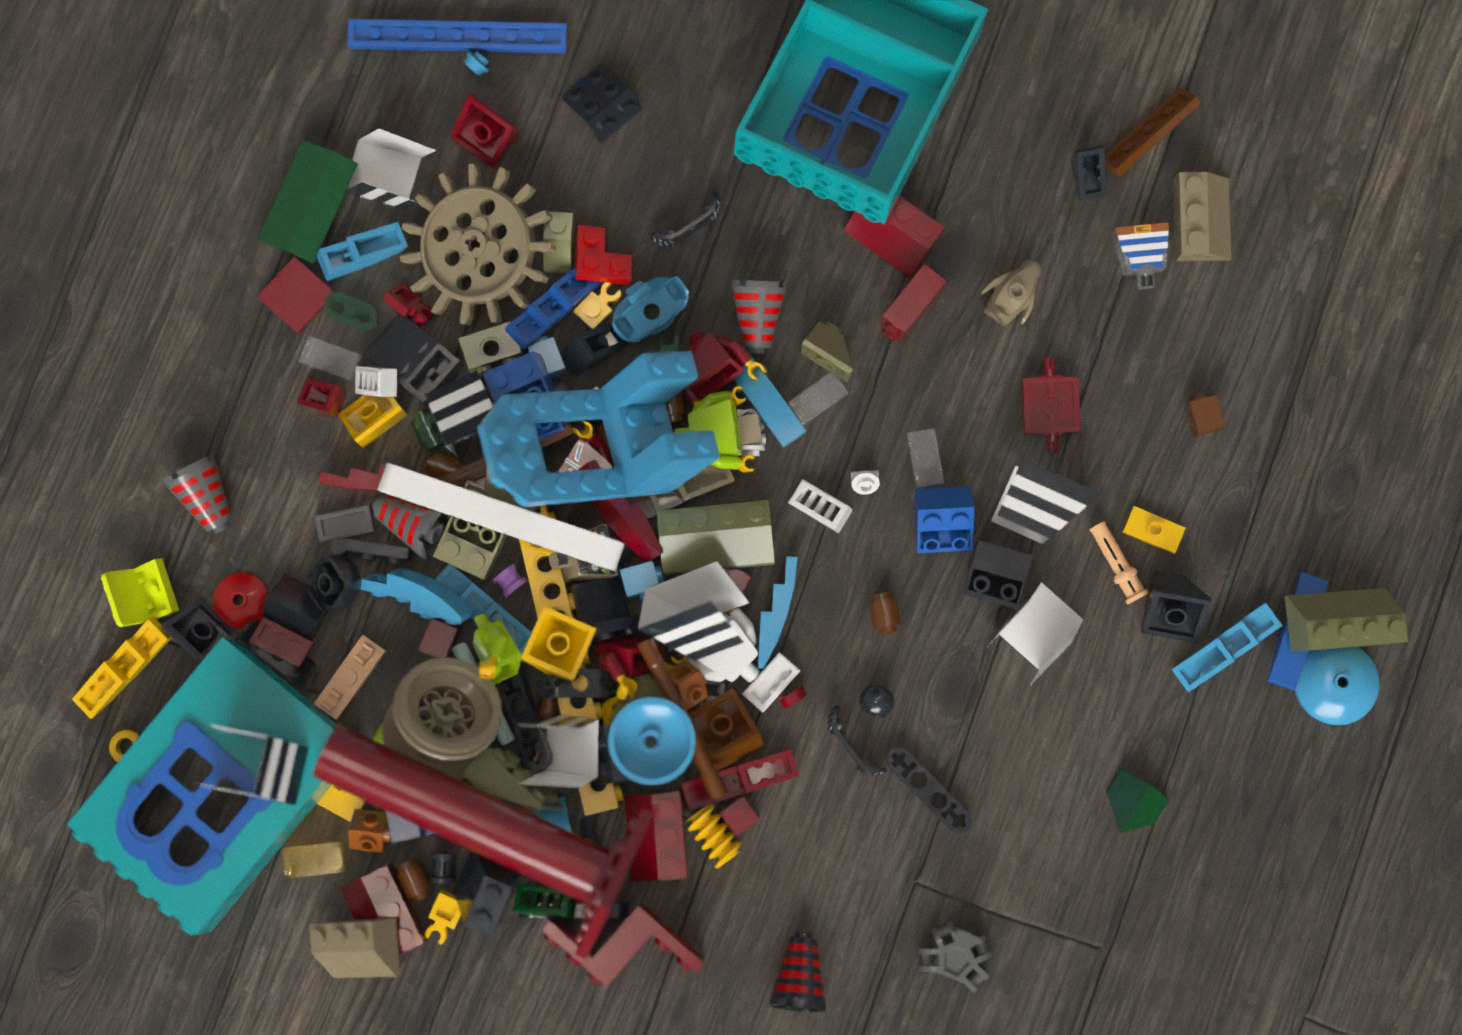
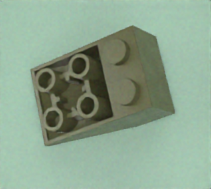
[433,479,517,580]
[463,748,564,811]

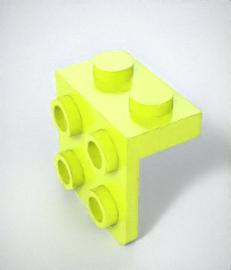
[101,558,179,627]

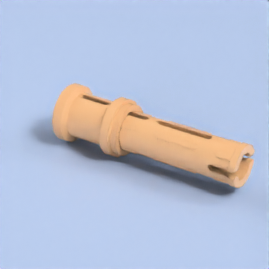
[1089,521,1150,605]

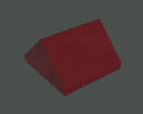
[450,94,519,169]

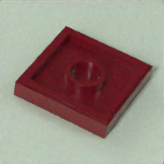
[257,257,336,334]

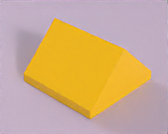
[338,395,408,448]
[521,606,596,681]

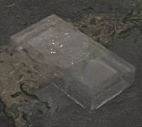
[299,336,361,381]
[787,371,848,426]
[907,428,944,489]

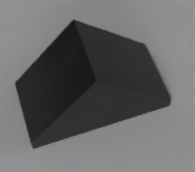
[1070,145,1107,200]

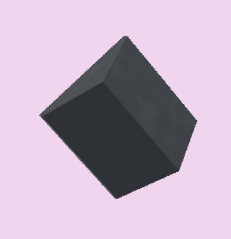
[260,574,329,642]
[161,598,240,664]

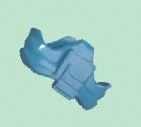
[612,277,689,342]

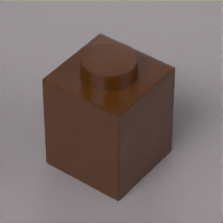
[1185,392,1226,437]

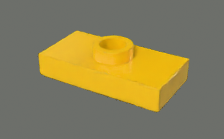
[1122,506,1186,554]

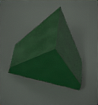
[1106,769,1169,833]

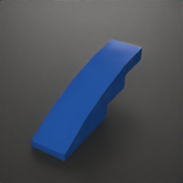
[505,268,603,350]
[1267,572,1328,691]

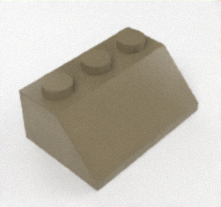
[1173,172,1231,261]
[309,918,400,978]

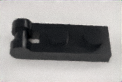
[330,538,413,565]

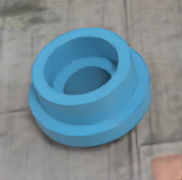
[464,51,490,76]

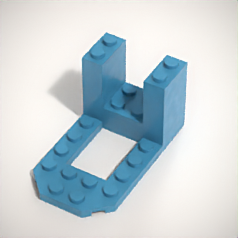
[478,351,720,507]

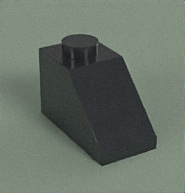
[560,322,628,376]

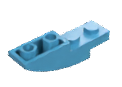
[361,567,474,625]

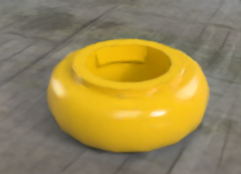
[109,730,140,762]

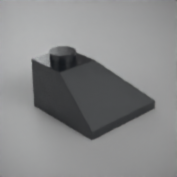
[1142,570,1211,643]

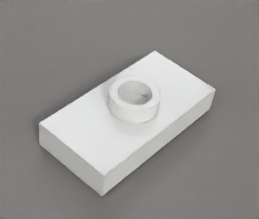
[742,652,800,713]

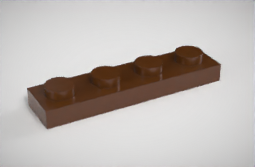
[1105,87,1200,176]

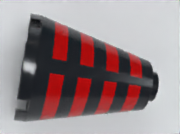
[769,932,826,1013]

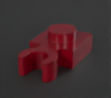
[383,282,434,327]

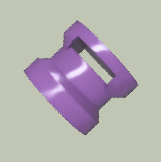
[493,564,528,599]

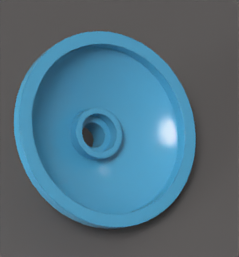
[1295,647,1380,725]
[608,697,695,785]

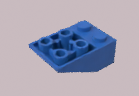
[482,351,565,440]

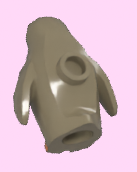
[981,259,1042,326]

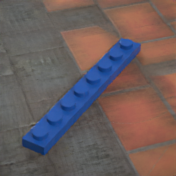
[348,19,567,53]

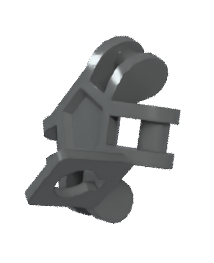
[918,920,994,993]

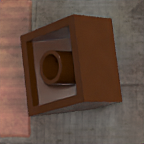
[688,688,764,771]

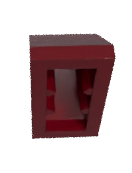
[297,378,347,419]

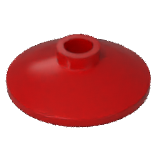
[213,573,269,628]

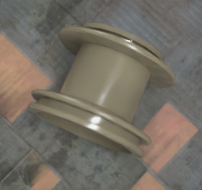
[382,658,501,780]

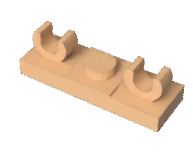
[314,635,386,720]

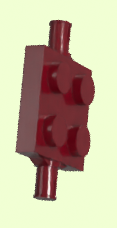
[1022,358,1081,453]

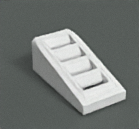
[355,366,397,397]
[788,479,852,533]

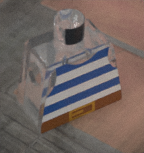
[1112,223,1169,289]

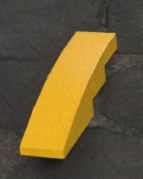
[72,617,172,719]

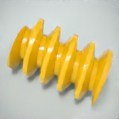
[684,804,742,869]

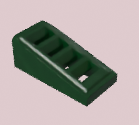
[513,883,577,921]

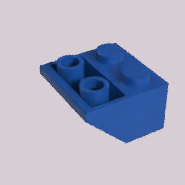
[914,486,974,553]

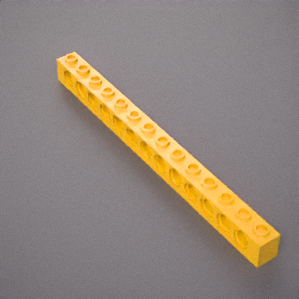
[517,505,623,816]

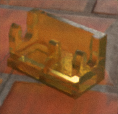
[282,841,346,879]

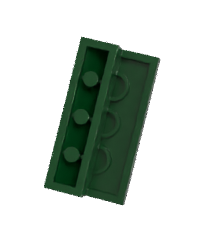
[256,140,358,263]

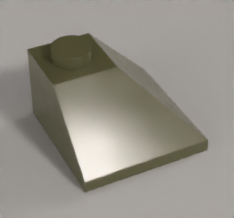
[801,321,853,383]

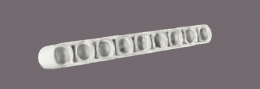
[377,463,624,571]

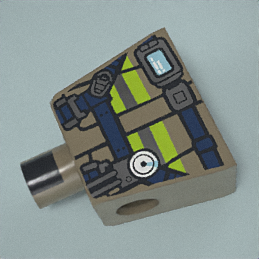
[549,524,618,581]

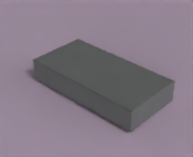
[314,504,375,544]

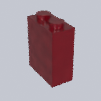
[880,264,947,343]

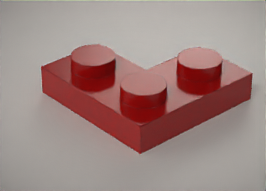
[575,225,632,285]

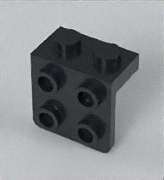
[562,64,643,143]
[571,577,641,642]

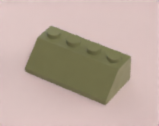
[657,500,775,575]
[1285,588,1408,652]

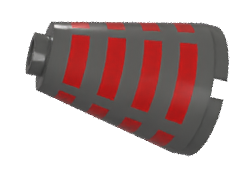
[731,280,787,353]
[162,454,232,534]
[373,494,451,559]

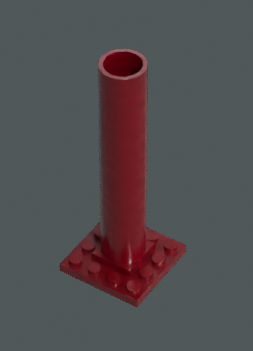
[313,724,653,959]

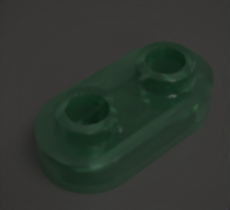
[324,292,379,332]

